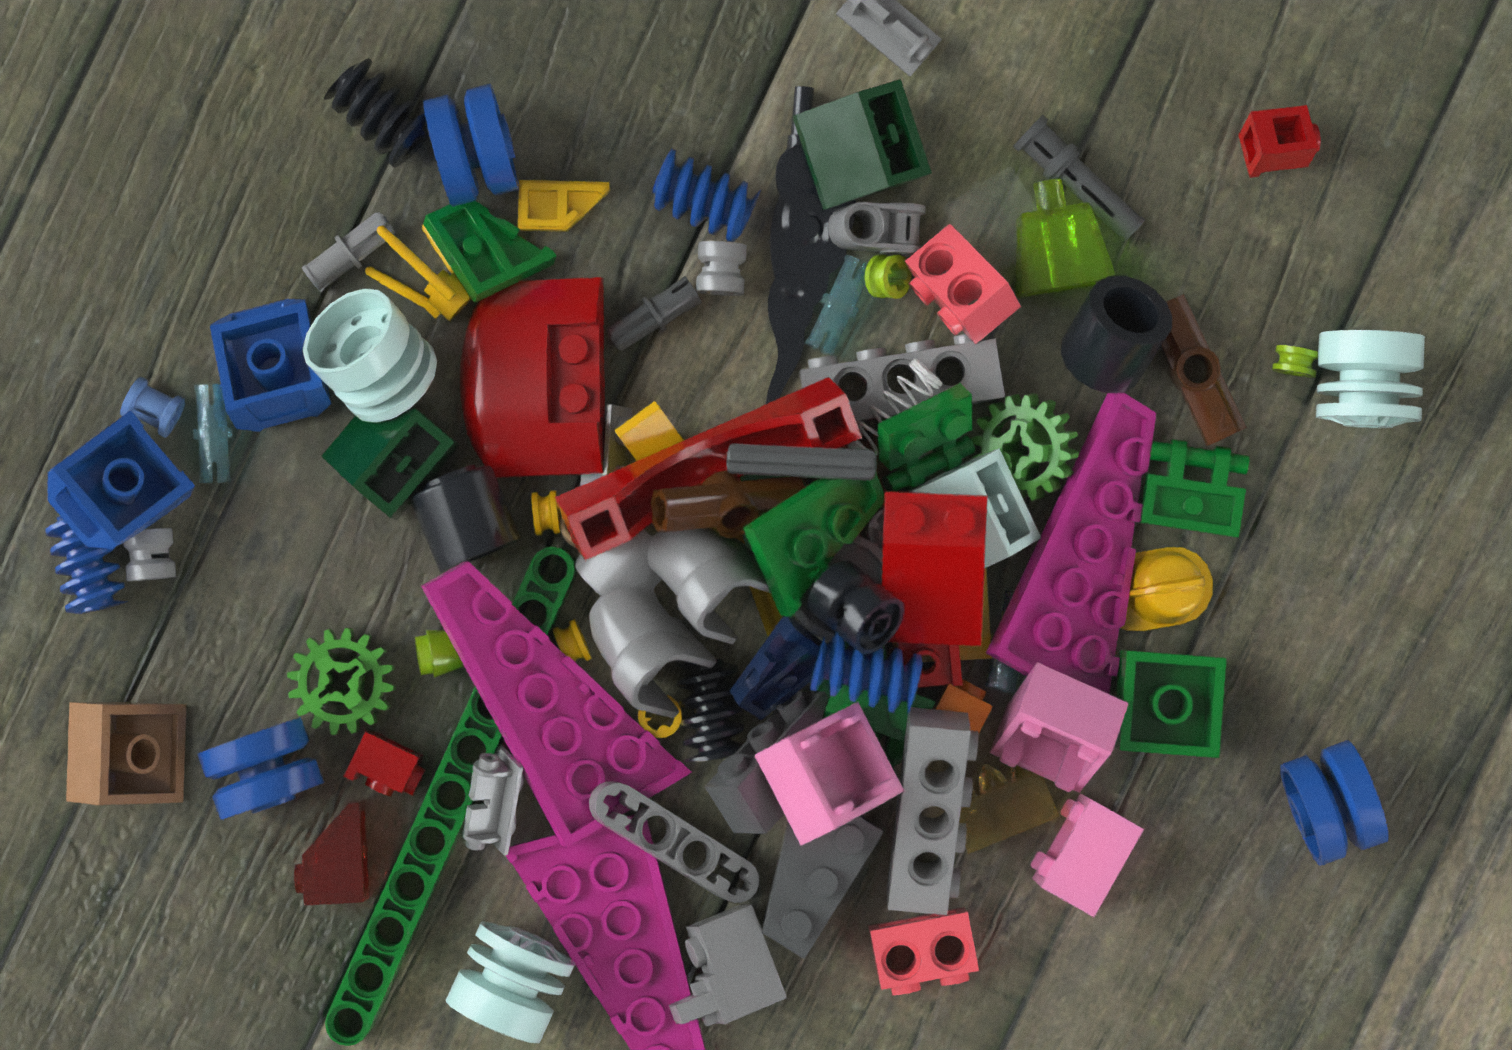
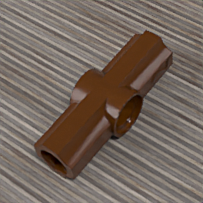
[1160,294,1247,446]
[650,470,805,538]

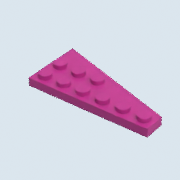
[986,392,1157,694]
[421,562,692,848]
[505,814,706,1050]

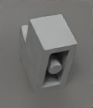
[669,905,787,1026]

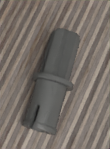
[606,276,702,350]

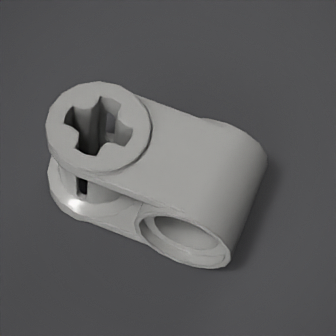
[827,202,926,257]

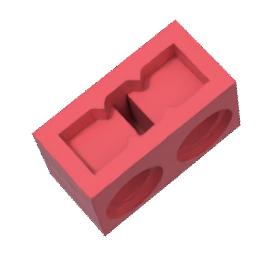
[905,224,1021,345]
[868,907,979,995]

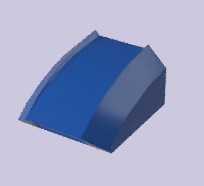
[210,299,332,432]
[48,410,195,549]

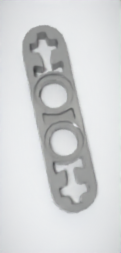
[589,781,759,903]

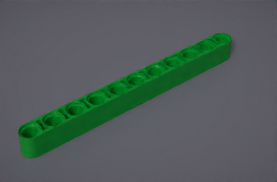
[325,547,577,1046]

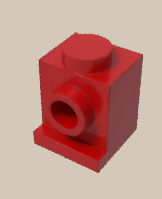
[1238,105,1321,178]
[888,642,963,688]
[343,730,426,797]

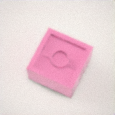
[990,662,1129,793]
[755,702,904,845]
[1031,793,1144,917]

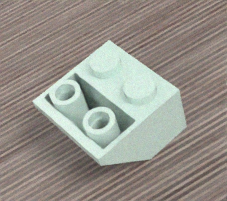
[909,448,1041,568]

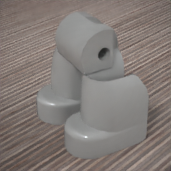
[574,522,770,718]

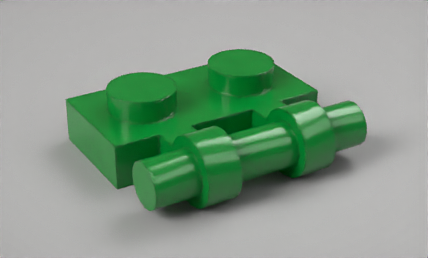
[877,383,975,491]
[1139,439,1250,538]

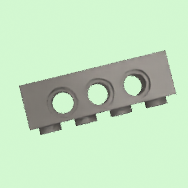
[799,334,1005,422]
[887,707,978,915]

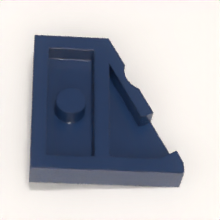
[730,616,822,720]

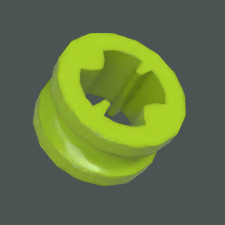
[864,254,912,299]
[1272,345,1318,378]

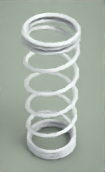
[847,358,943,455]

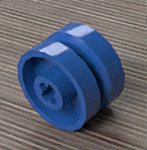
[423,83,519,207]
[197,717,324,820]
[1280,740,1388,866]

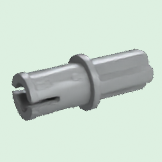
[301,212,395,293]

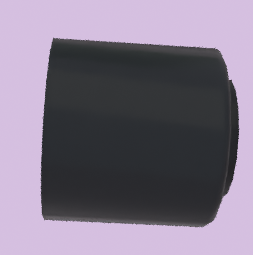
[1061,276,1172,393]
[410,464,522,573]

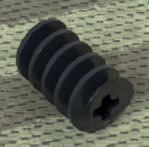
[324,58,429,168]
[675,658,744,762]

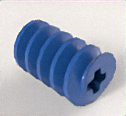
[652,148,761,242]
[45,516,129,614]
[810,632,922,713]

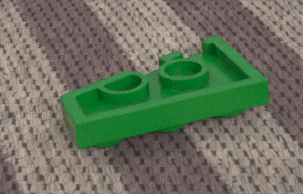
[743,474,885,618]

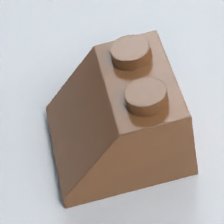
[66,702,186,805]

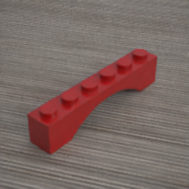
[554,377,862,560]

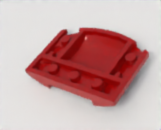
[460,277,605,478]

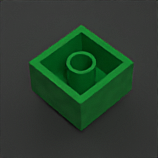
[1114,650,1227,758]

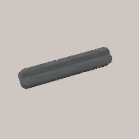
[726,444,877,480]

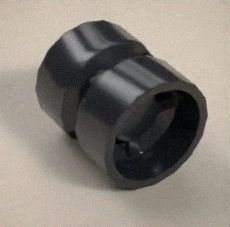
[808,561,905,654]

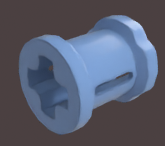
[120,377,185,438]

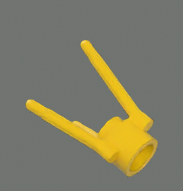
[365,225,471,321]

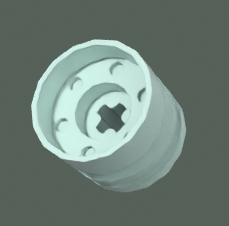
[303,289,437,423]
[1316,330,1425,428]
[446,921,575,1043]

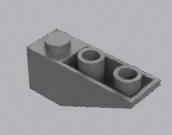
[705,691,828,834]

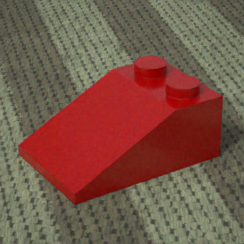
[882,491,988,646]

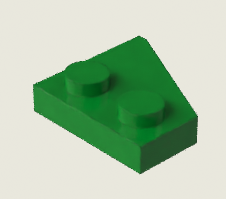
[423,201,557,303]

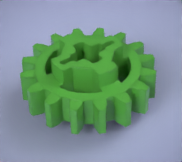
[971,393,1079,501]
[287,628,396,735]

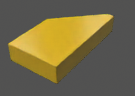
[518,180,610,232]

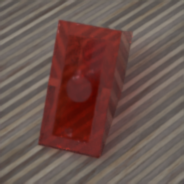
[294,800,370,905]

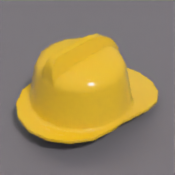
[1120,547,1213,631]

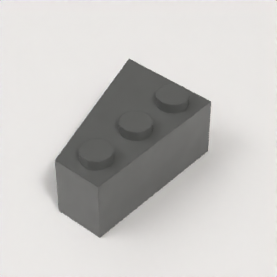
[762,815,884,959]

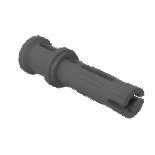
[1013,114,1145,243]

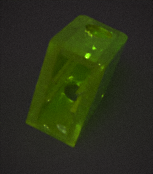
[1016,179,1115,299]

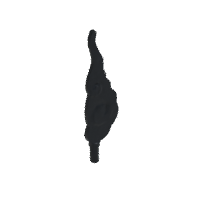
[766,86,856,404]

